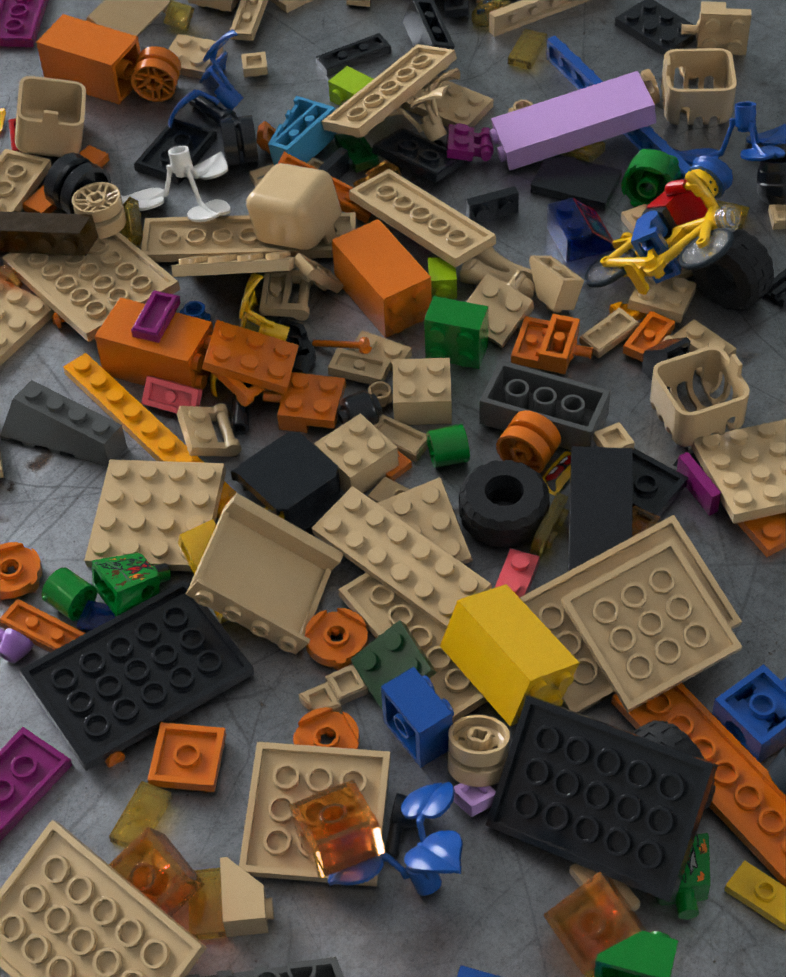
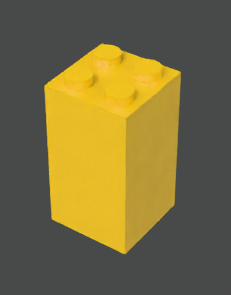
[440,584,579,726]

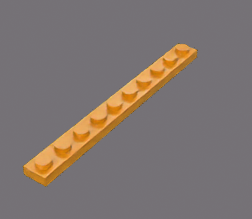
[63,353,237,519]

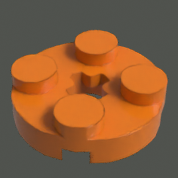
[0,542,43,600]
[305,608,369,670]
[293,707,360,749]

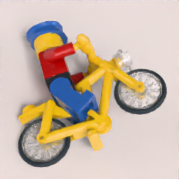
[584,156,741,295]

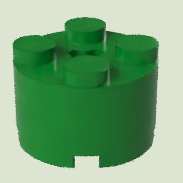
[621,149,681,207]

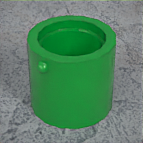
[426,424,470,468]
[41,567,97,621]

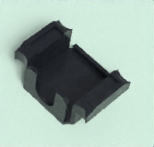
[231,432,342,536]

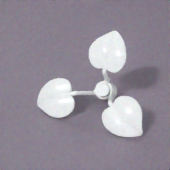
[121,146,231,222]

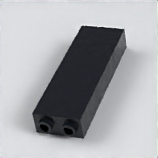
[568,446,633,571]

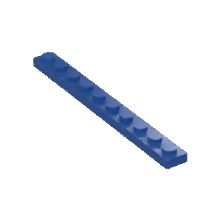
[546,36,691,179]

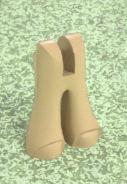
[459,246,536,299]

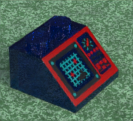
[547,198,615,263]

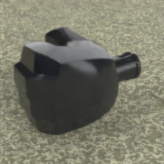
[757,149,786,205]

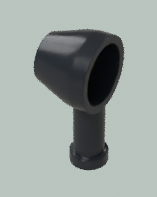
[382,793,417,859]

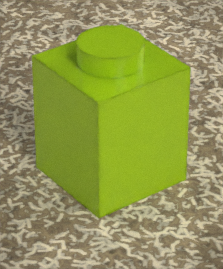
[428,257,457,299]

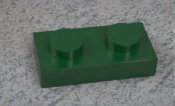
[334,134,379,173]

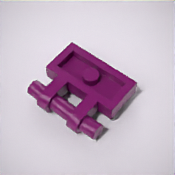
[447,123,494,161]

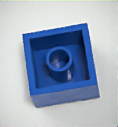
[381,667,454,768]

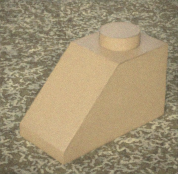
[529,256,584,313]
[220,857,274,937]

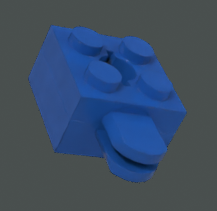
[712,664,786,763]

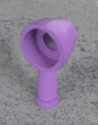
[0,628,34,664]

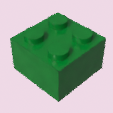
[424,296,488,369]

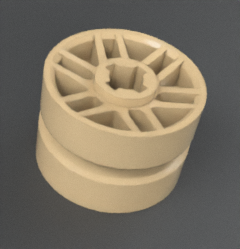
[72,182,127,239]
[447,715,510,787]

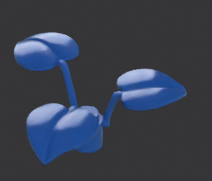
[168,29,244,128]
[673,101,786,165]
[328,782,463,896]

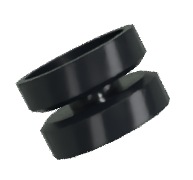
[44,153,112,214]

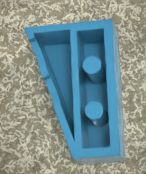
[268,96,337,165]

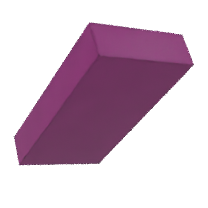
[131,290,181,343]
[677,452,721,516]

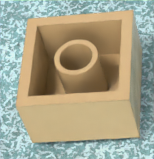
[392,358,452,425]
[314,413,399,493]

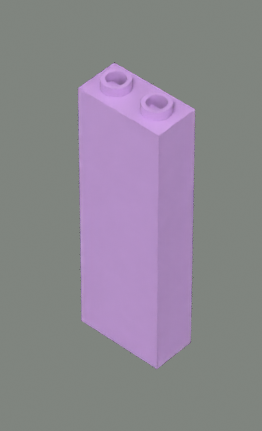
[489,71,656,171]

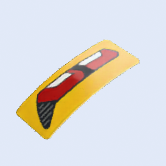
[542,451,571,496]

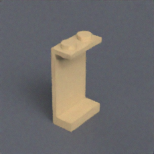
[86,0,173,36]

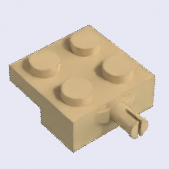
[681,1,752,56]
[467,270,535,349]

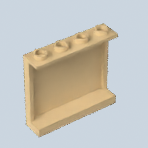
[186,493,344,655]

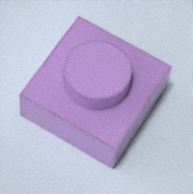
[453,783,496,817]

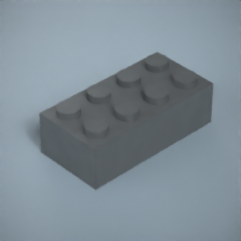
[479,360,610,450]

